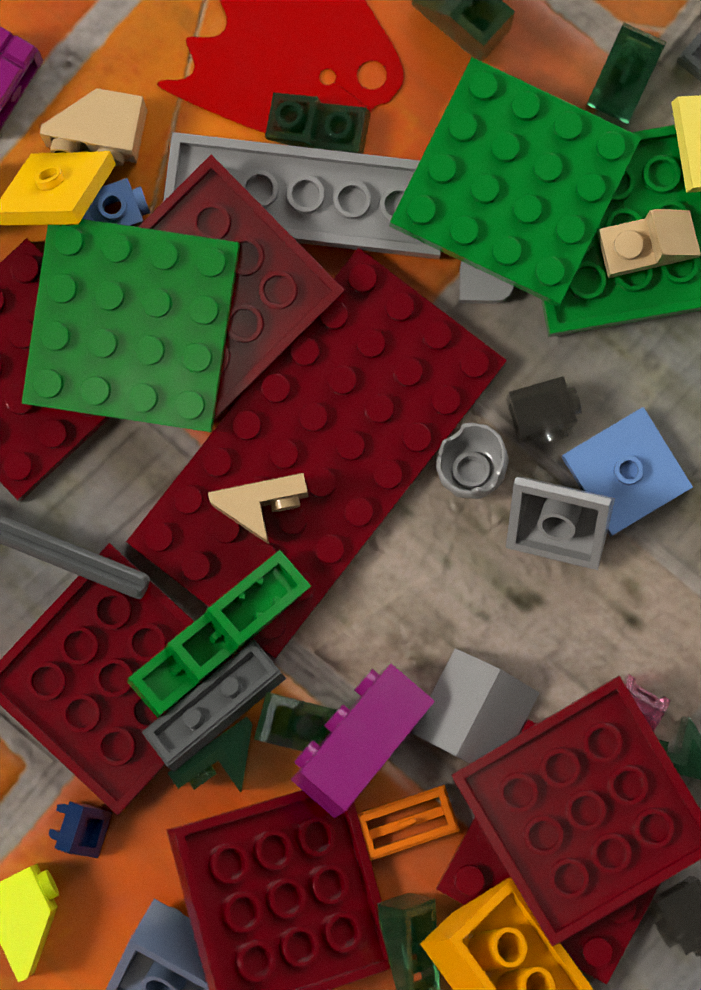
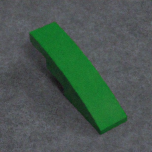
[127,550,311,718]

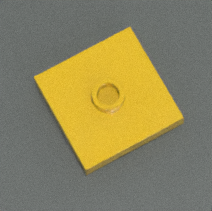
[0,151,116,226]

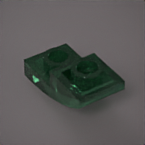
[265,92,371,154]

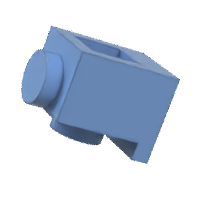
[82,178,150,227]

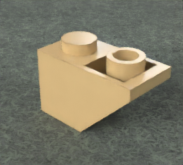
[40,88,147,166]

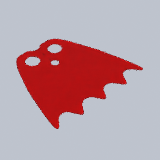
[157,0,404,150]

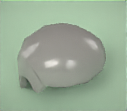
[436,423,509,499]

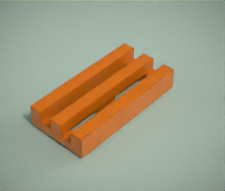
[357,784,460,861]

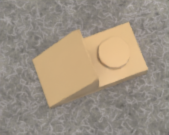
[597,209,701,278]
[208,473,308,544]

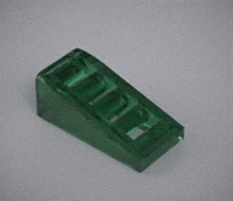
[378,893,440,990]

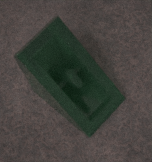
[586,22,667,124]

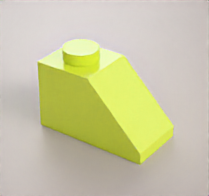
[0,864,59,983]

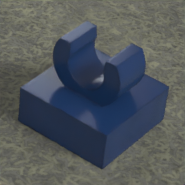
[48,801,113,858]

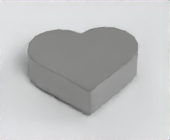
[459,261,514,304]

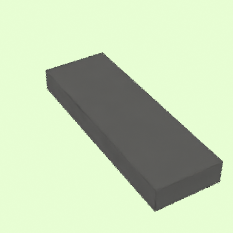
[142,640,286,772]

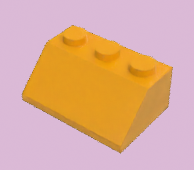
[420,878,593,990]

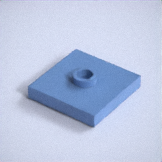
[561,407,693,537]

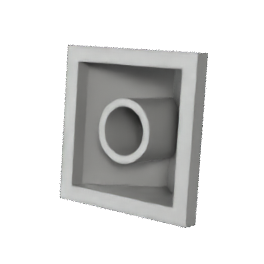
[506,477,615,570]
[411,648,540,763]

